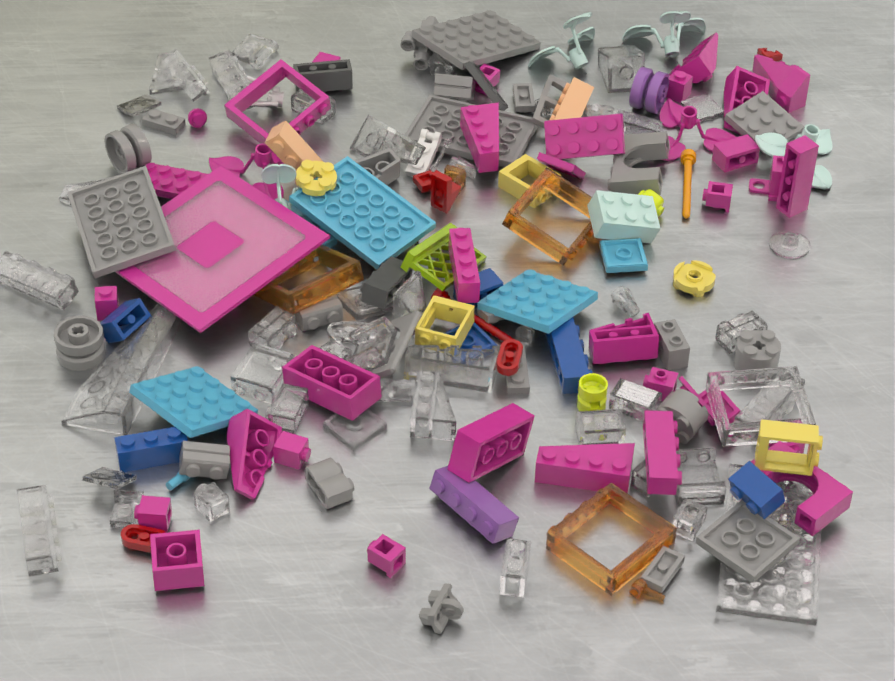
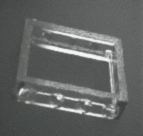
[706,366,816,447]

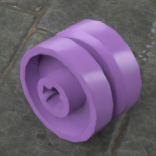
[629,67,669,114]

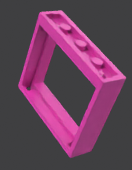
[224,59,331,152]

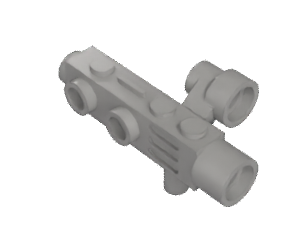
[400,16,439,71]

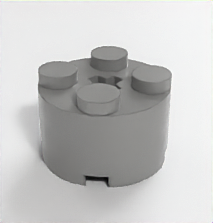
[734,330,781,380]
[655,389,708,444]

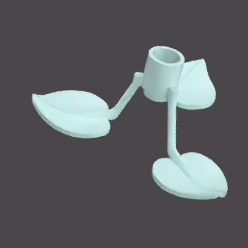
[622,11,706,57]
[528,12,595,70]
[755,124,833,189]
[261,164,300,211]

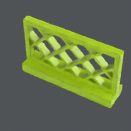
[400,223,487,291]

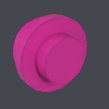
[188,108,207,128]

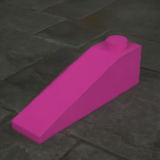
[669,32,718,84]
[752,54,811,113]
[724,66,770,135]
[227,409,282,500]

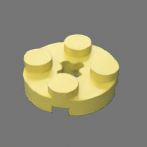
[295,160,337,196]
[673,260,716,297]

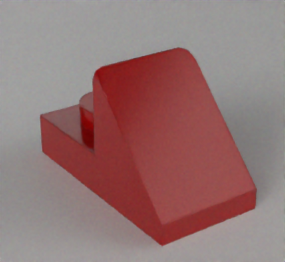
[431,170,461,214]

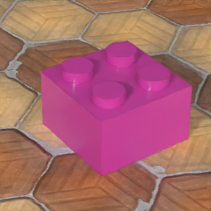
[150,529,205,591]

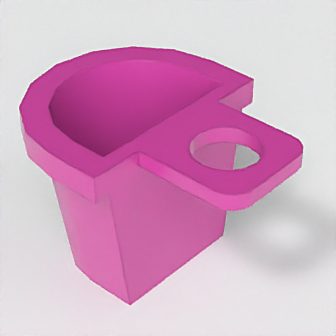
[749,155,784,202]

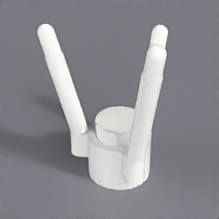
[247,76,284,107]

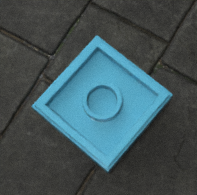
[599,238,648,273]

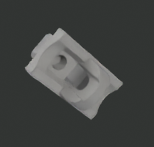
[419,583,464,634]

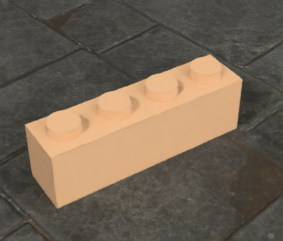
[549,77,594,120]

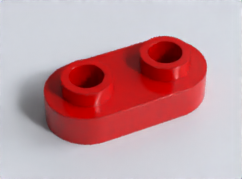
[496,339,523,376]
[121,524,166,553]

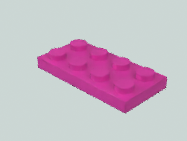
[544,113,625,160]
[145,163,208,199]

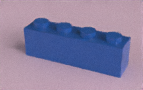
[546,317,592,394]

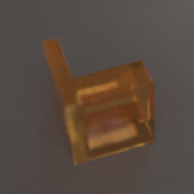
[444,164,466,198]

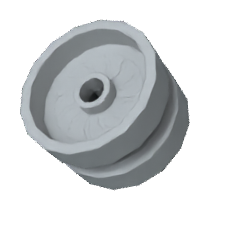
[104,124,152,174]
[54,316,106,371]

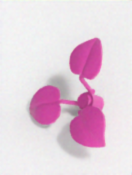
[659,98,736,161]
[209,143,284,200]

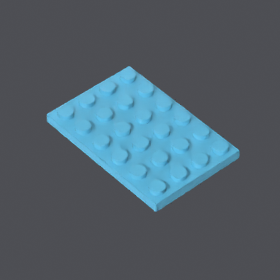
[289,156,436,269]

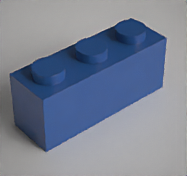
[114,427,188,472]

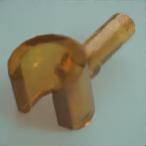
[629,579,665,601]

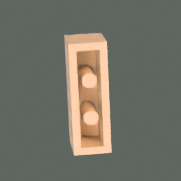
[265,120,323,179]

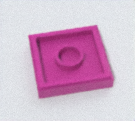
[537,152,586,180]

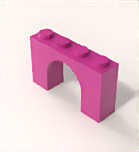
[751,441,853,536]

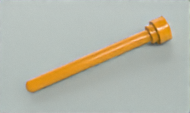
[680,149,696,219]

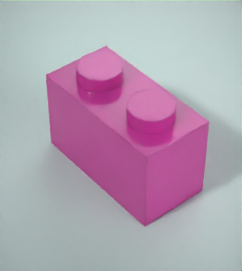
[712,134,760,173]

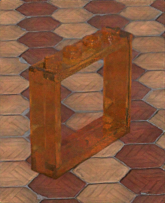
[502,167,594,266]
[253,245,364,315]
[546,483,677,596]

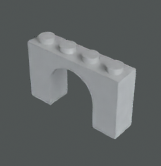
[608,131,670,195]

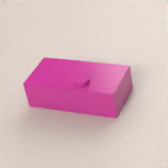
[282,345,382,421]
[447,403,535,483]

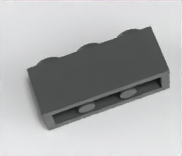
[293,59,353,94]
[360,256,413,310]

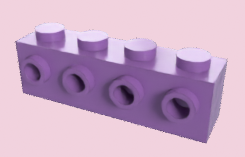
[429,466,519,544]

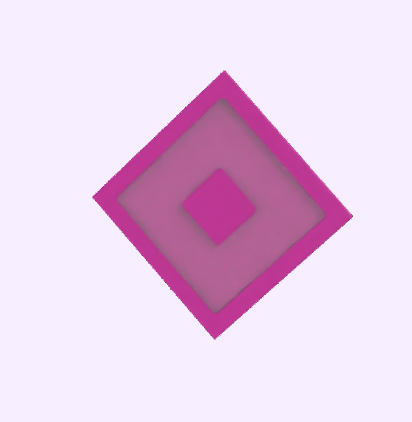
[115,166,330,333]

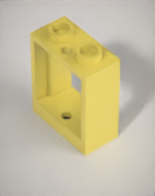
[498,154,561,208]
[415,296,474,355]
[755,419,823,476]

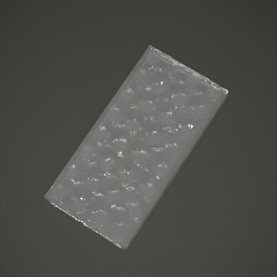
[716,463,821,626]

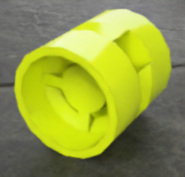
[577,373,608,416]

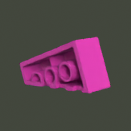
[534,443,635,496]

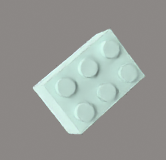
[587,190,661,244]

